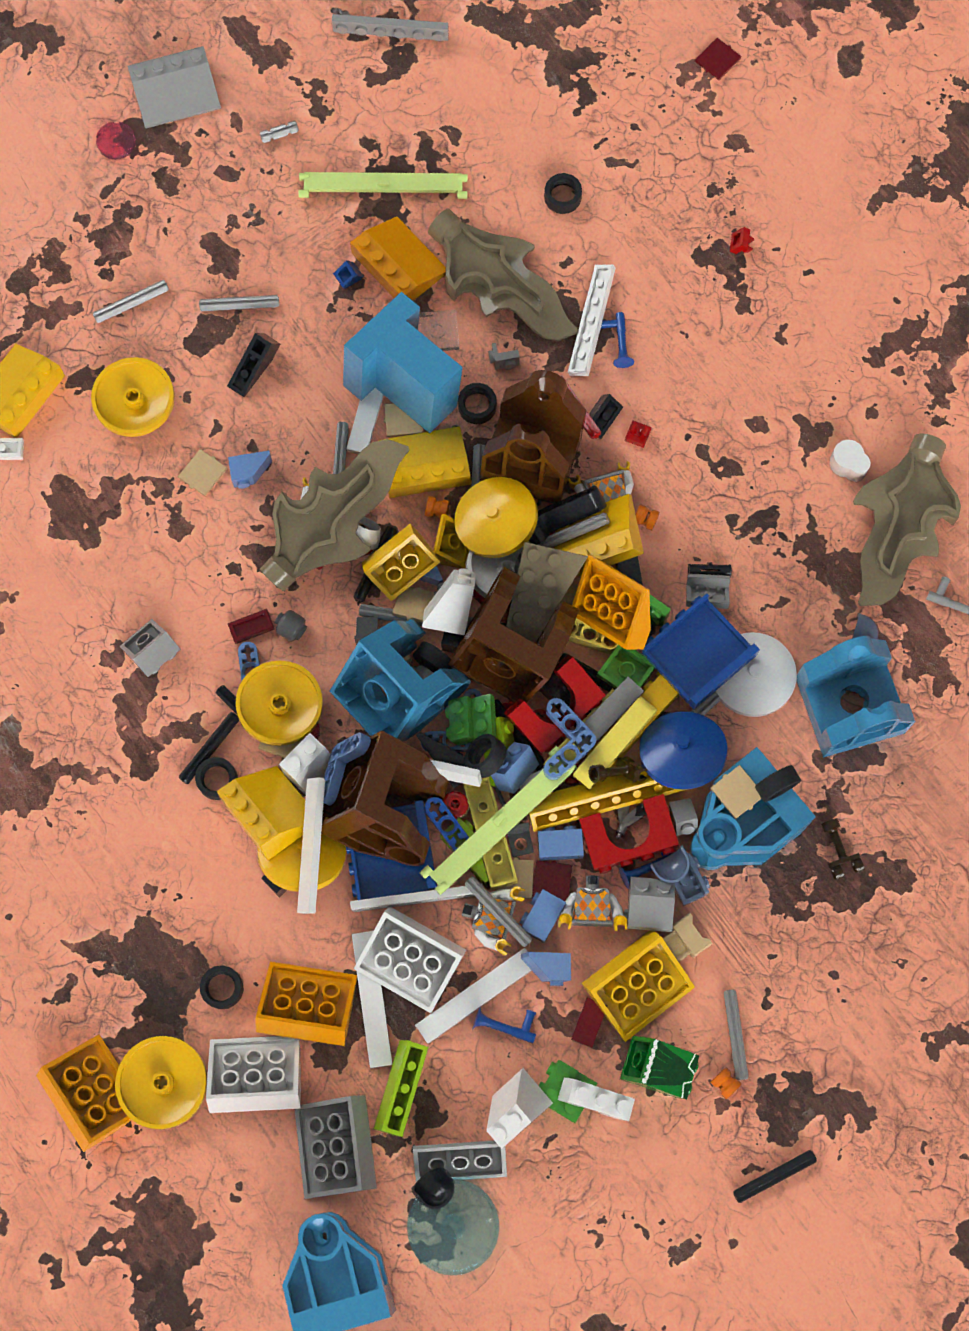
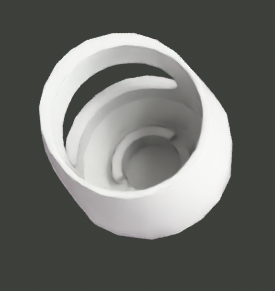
[356,517,381,556]

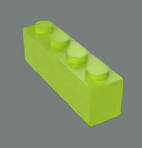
[374,1040,428,1137]

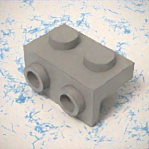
[686,574,730,609]

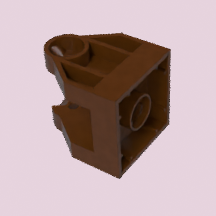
[480,370,586,504]
[448,566,579,703]
[321,731,449,866]

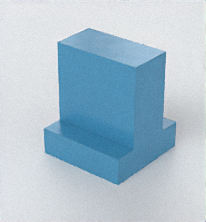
[343,292,463,433]

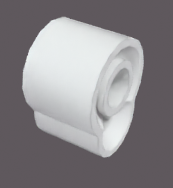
[829,440,871,482]

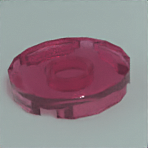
[96,122,136,160]

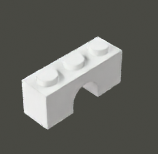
[558,1078,635,1121]

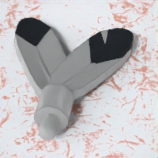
[616,804,646,839]

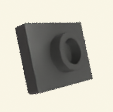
[354,617,378,645]
[507,821,534,857]

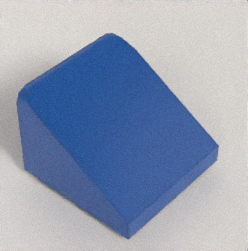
[333,260,364,289]

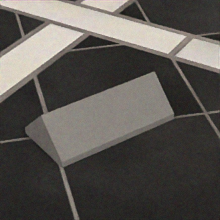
[413,1140,507,1182]

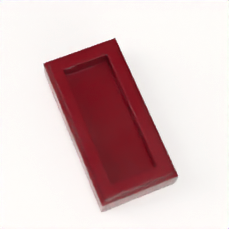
[228,609,275,644]
[571,997,608,1048]

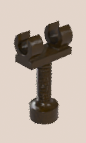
[588,756,648,783]
[821,818,865,880]

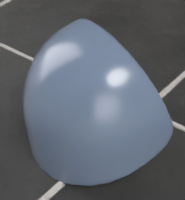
[852,613,879,639]
[650,845,690,883]

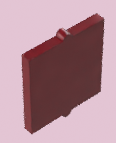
[695,37,742,80]
[532,860,572,901]

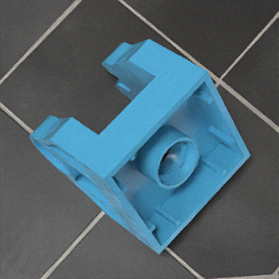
[330,619,471,742]
[796,636,916,758]
[690,747,816,870]
[282,1212,396,1331]

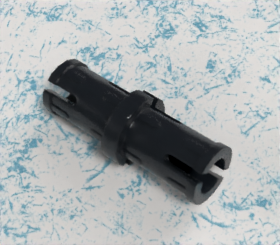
[688,562,732,578]

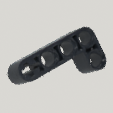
[529,486,607,545]

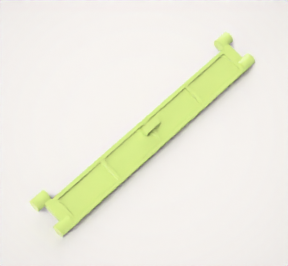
[298,172,468,199]
[419,746,577,895]

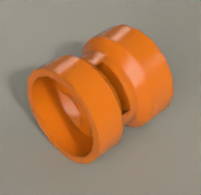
[425,496,450,520]
[635,504,660,531]
[710,1067,742,1099]

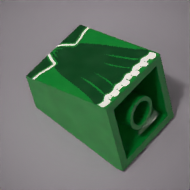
[620,1036,699,1100]

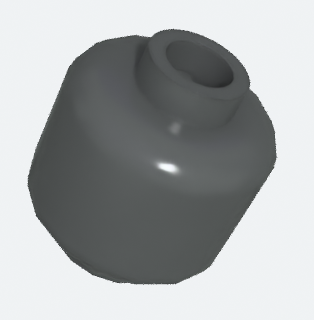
[274,610,307,642]

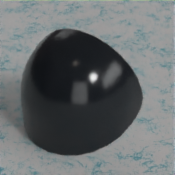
[412,1167,454,1209]

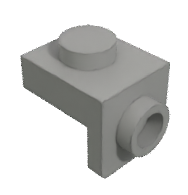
[488,343,520,370]

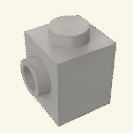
[669,798,698,836]

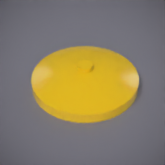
[91,357,175,437]
[454,477,538,558]
[236,660,323,746]
[257,834,346,892]
[115,1036,207,1129]

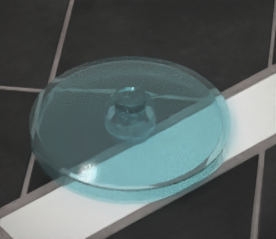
[407,1179,499,1275]

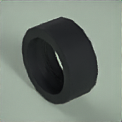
[544,173,582,214]
[458,383,497,424]
[413,641,453,673]
[464,734,507,778]
[195,757,238,800]
[755,765,801,802]
[200,965,244,1009]

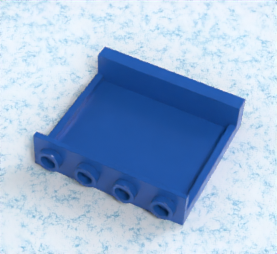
[642,594,760,709]
[346,800,437,900]

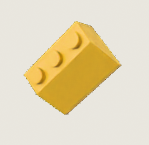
[362,523,440,601]

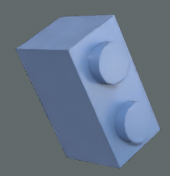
[491,742,539,794]
[537,826,584,861]
[520,890,566,943]

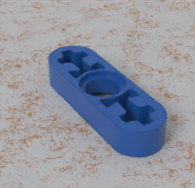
[425,797,469,851]

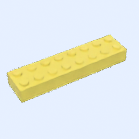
[463,777,518,890]

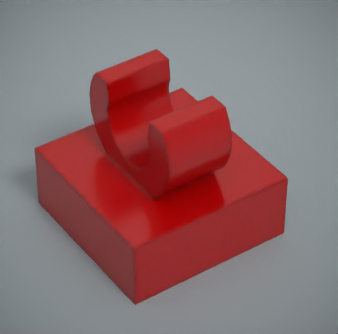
[729,227,754,254]
[625,420,652,448]

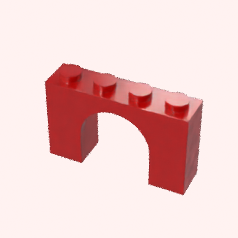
[504,655,606,754]
[579,794,679,874]

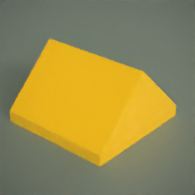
[433,514,469,569]

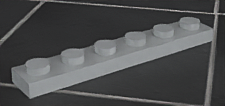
[332,14,449,41]

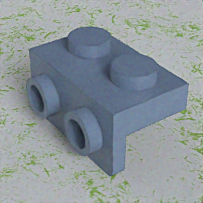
[675,852,710,906]

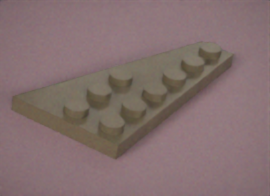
[505,542,588,643]

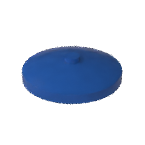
[639,711,727,790]

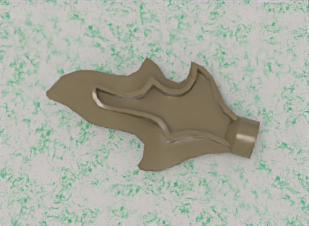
[428,209,578,341]
[853,433,961,606]
[260,439,409,592]

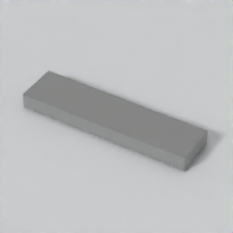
[574,677,644,748]

